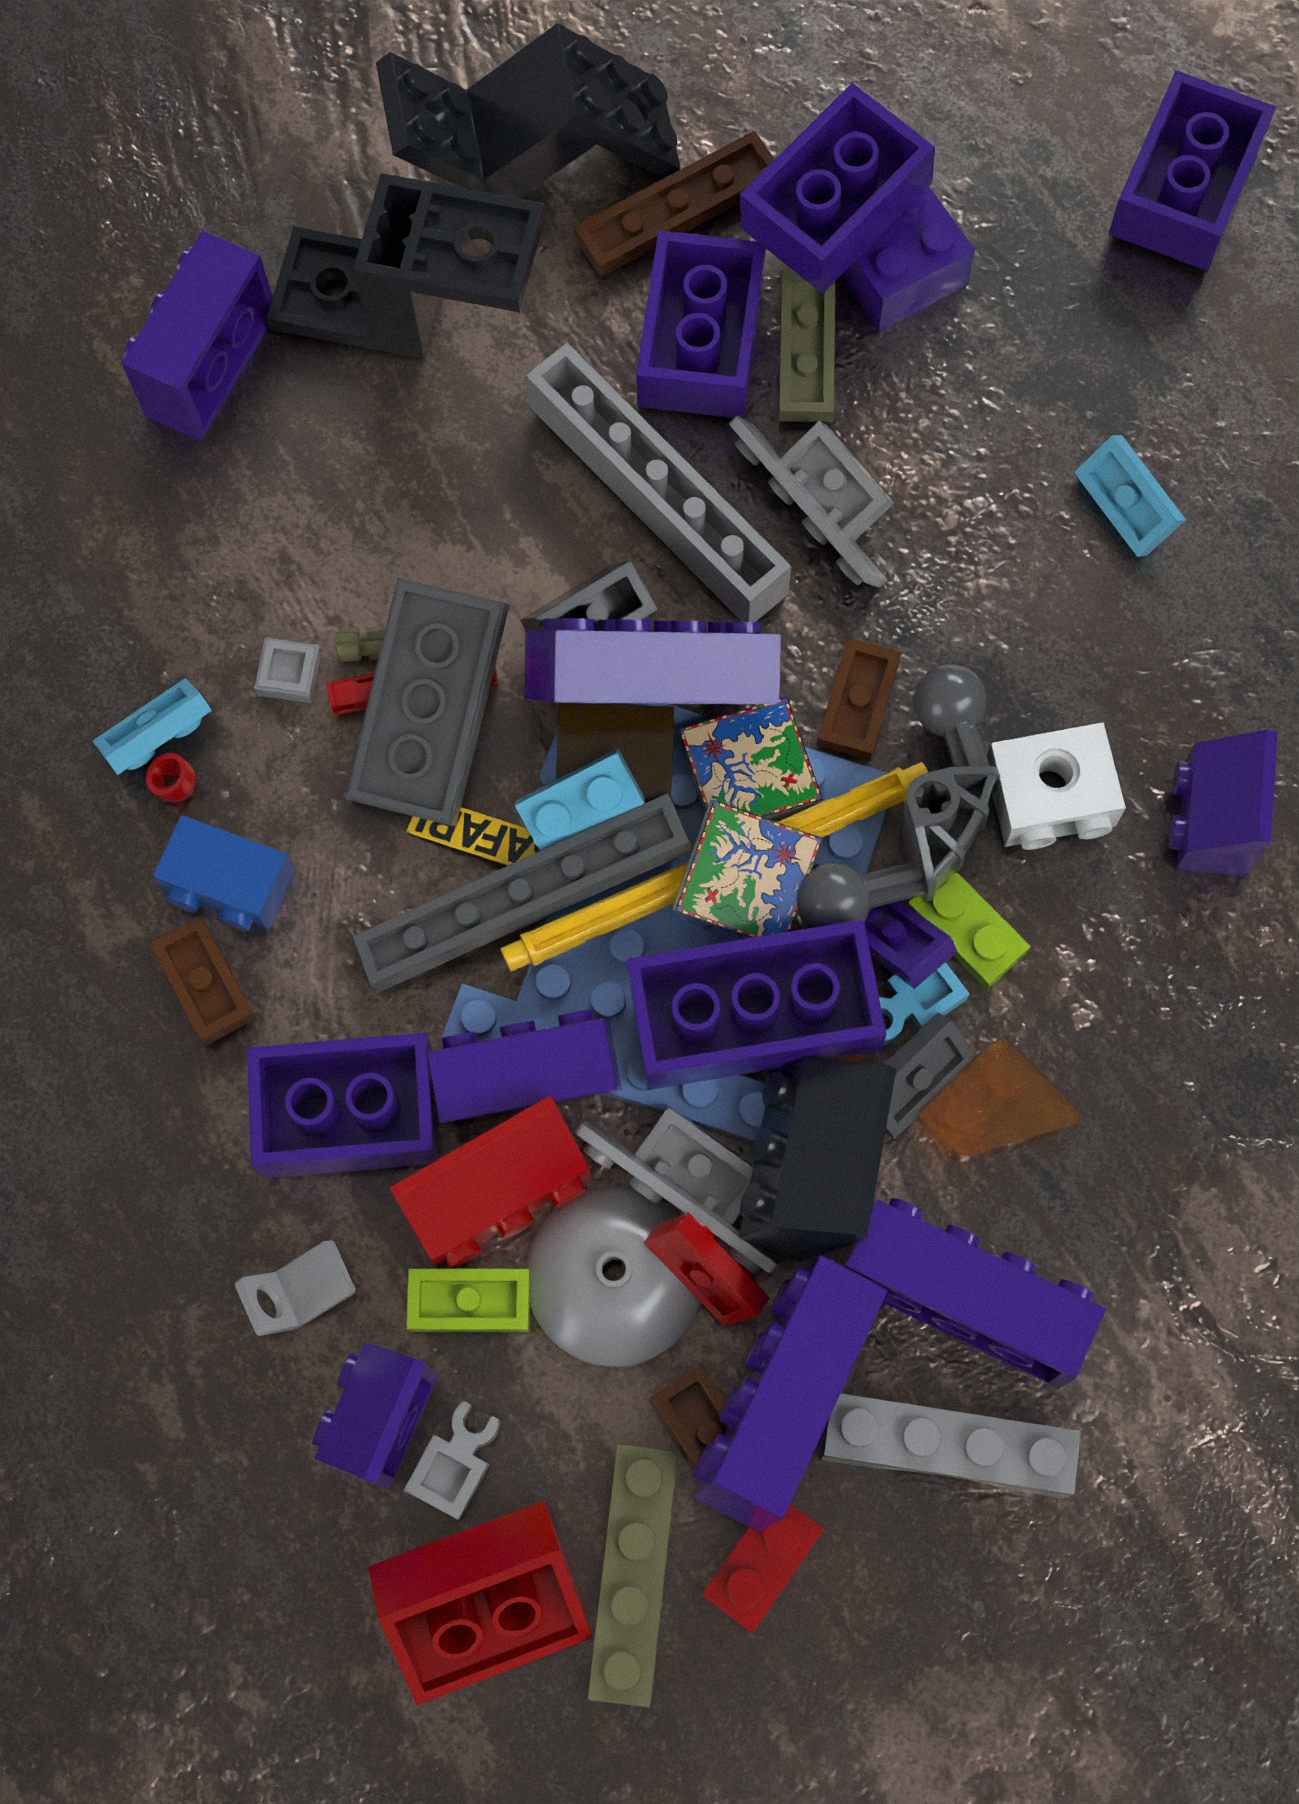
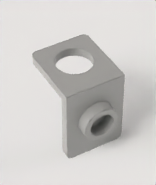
[235,1240,355,1336]

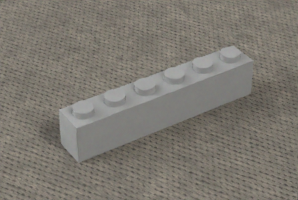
[526,342,792,622]

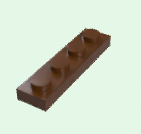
[573,131,775,277]

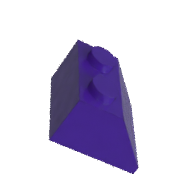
[1169,730,1278,877]
[312,1342,438,1490]

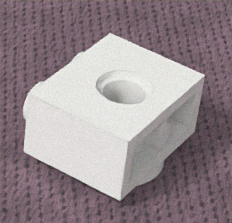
[987,722,1126,850]

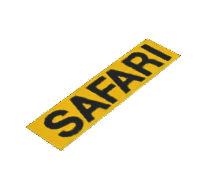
[406,807,539,865]

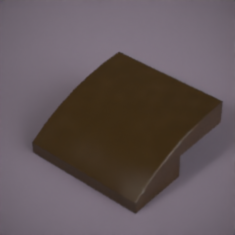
[556,702,674,804]

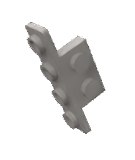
[729,416,894,588]
[575,1106,781,1274]

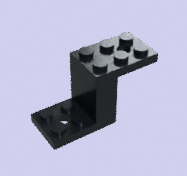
[376,23,681,198]
[266,173,545,359]

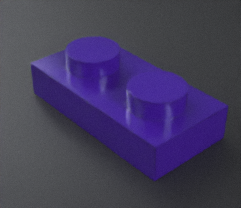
[864,901,958,989]

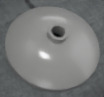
[526,1187,701,1368]

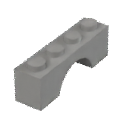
[820,1393,1081,1498]

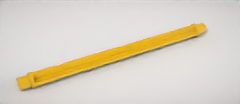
[500,762,929,972]

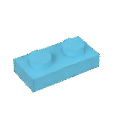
[1074,435,1186,557]
[93,678,212,775]
[515,748,645,851]

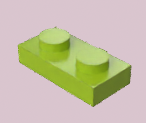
[908,873,1031,990]
[407,1269,530,1332]

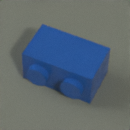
[153,815,295,932]

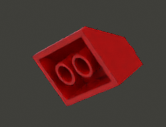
[390,1095,591,1269]
[368,1500,593,1705]

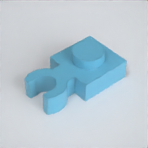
[879,962,969,1046]

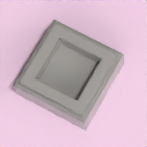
[254,638,322,703]

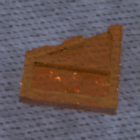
[916,1036,1083,1161]

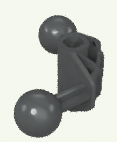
[797,664,1000,928]

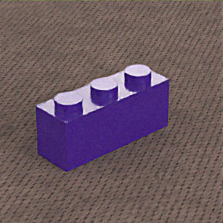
[427,1009,622,1123]

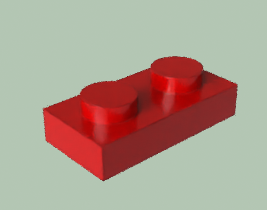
[643,1212,770,1327]
[702,1504,824,1633]

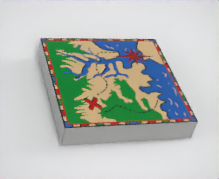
[678,697,823,820]
[672,799,823,938]

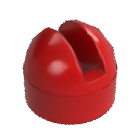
[146,753,197,803]

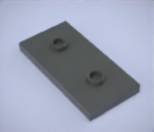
[345,578,510,826]

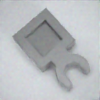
[404,1401,500,1521]

